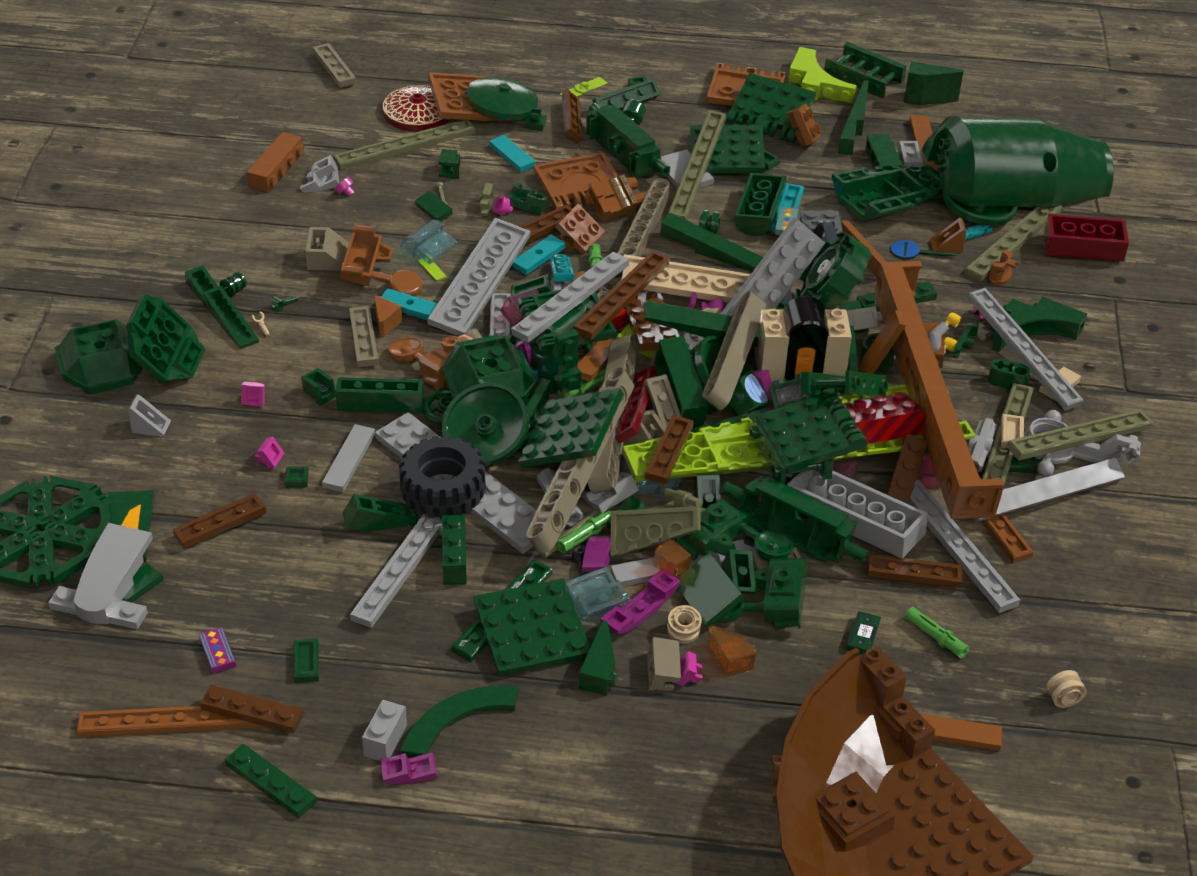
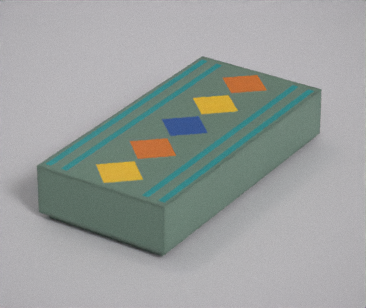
[775,207,799,235]

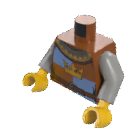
[924,313,961,369]

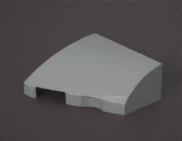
[300,155,339,193]
[581,472,639,513]

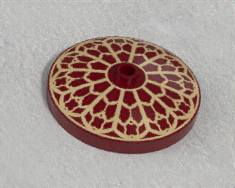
[382,85,451,132]

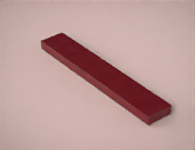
[615,365,657,444]

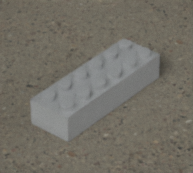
[787,470,928,559]

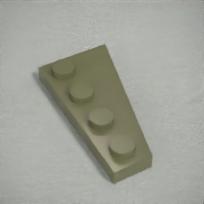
[610,506,701,557]

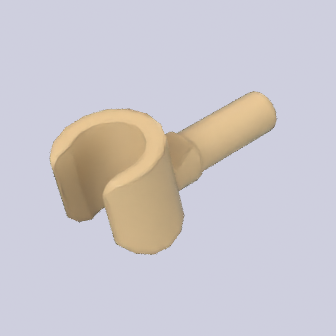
[252,312,270,337]

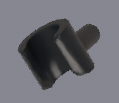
[572,546,586,577]

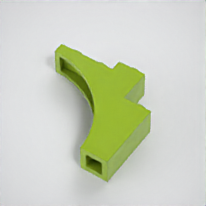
[788,47,857,104]

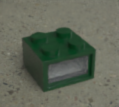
[769,374,815,409]

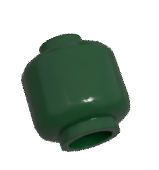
[622,99,646,125]

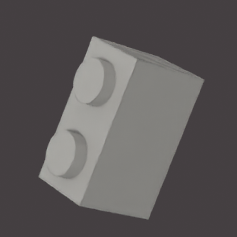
[362,700,407,761]

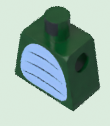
[728,369,772,415]

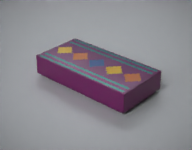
[199,627,236,674]

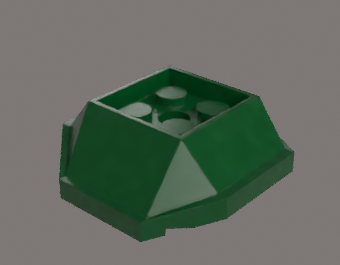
[123,294,205,384]
[54,319,143,395]
[442,335,537,401]

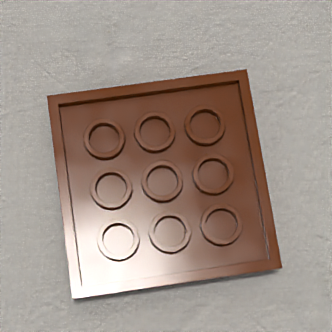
[428,72,510,123]

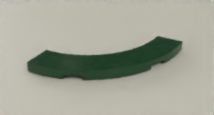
[401,685,519,757]

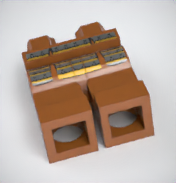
[587,174,645,223]

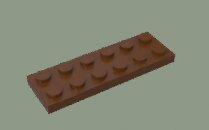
[624,291,679,351]

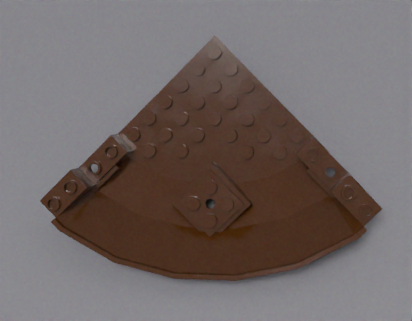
[776,647,1034,876]

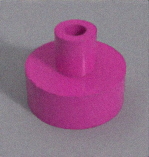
[335,177,354,197]
[493,195,513,216]

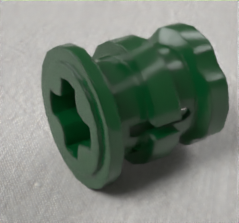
[219,272,247,297]

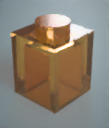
[654,539,691,578]

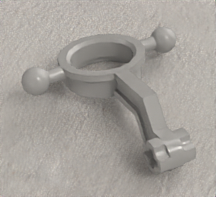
[1024,410,1141,477]

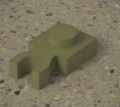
[479,183,493,216]

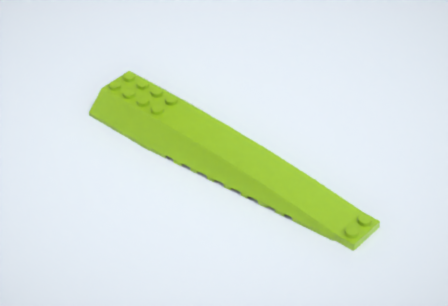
[622,385,975,483]

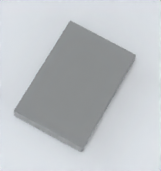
[661,149,714,189]

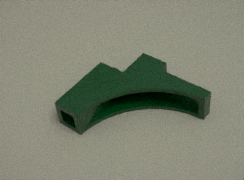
[991,296,1087,352]
[531,329,581,394]

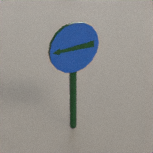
[891,240,957,259]

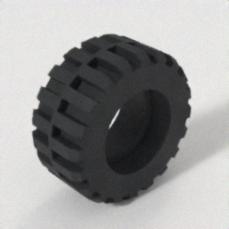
[399,436,486,519]

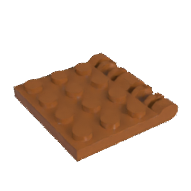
[706,63,786,107]
[534,152,619,210]

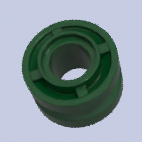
[699,209,721,234]

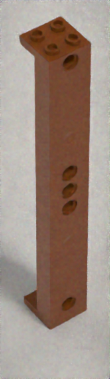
[874,261,1004,519]

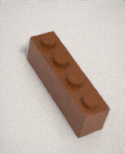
[247,132,305,193]

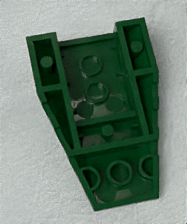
[831,164,943,222]

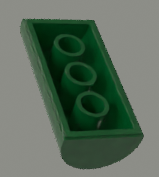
[734,173,787,236]

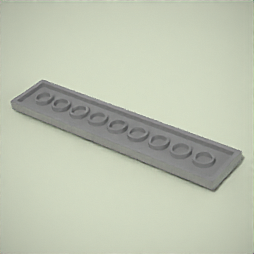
[375,412,537,554]

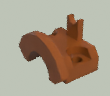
[989,249,1019,285]

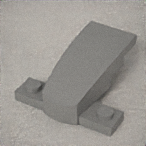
[48,523,153,630]

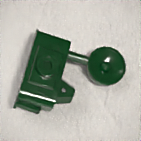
[674,499,793,561]
[716,558,809,631]

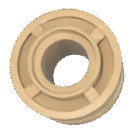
[667,605,702,644]
[1046,670,1087,708]

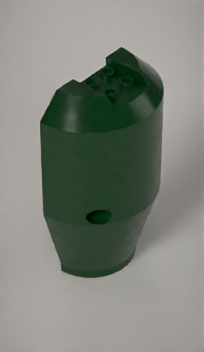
[921,116,1114,207]

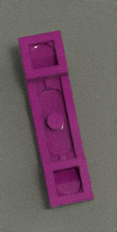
[600,569,680,634]

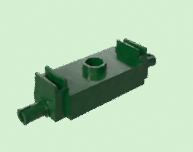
[586,103,671,178]
[721,475,869,564]

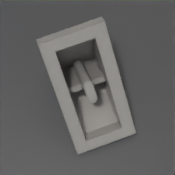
[128,394,171,437]

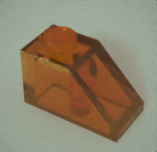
[708,625,757,677]

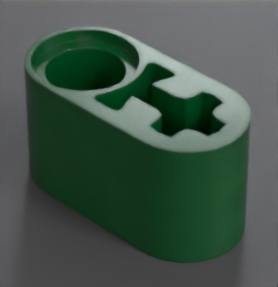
[988,359,1031,390]

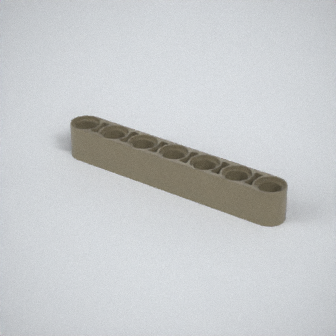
[702,291,766,410]

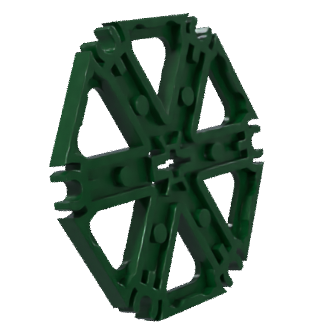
[0,475,112,589]

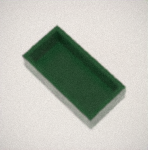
[654,336,710,429]

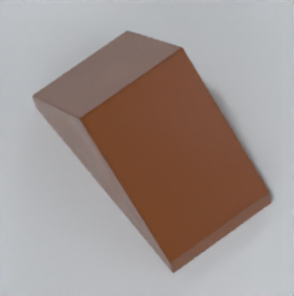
[930,218,966,253]
[374,296,402,337]

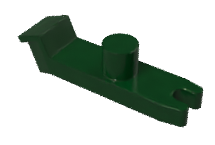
[953,322,979,357]

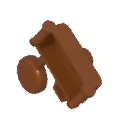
[339,223,422,297]
[388,334,476,389]

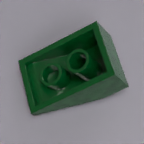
[904,61,964,105]

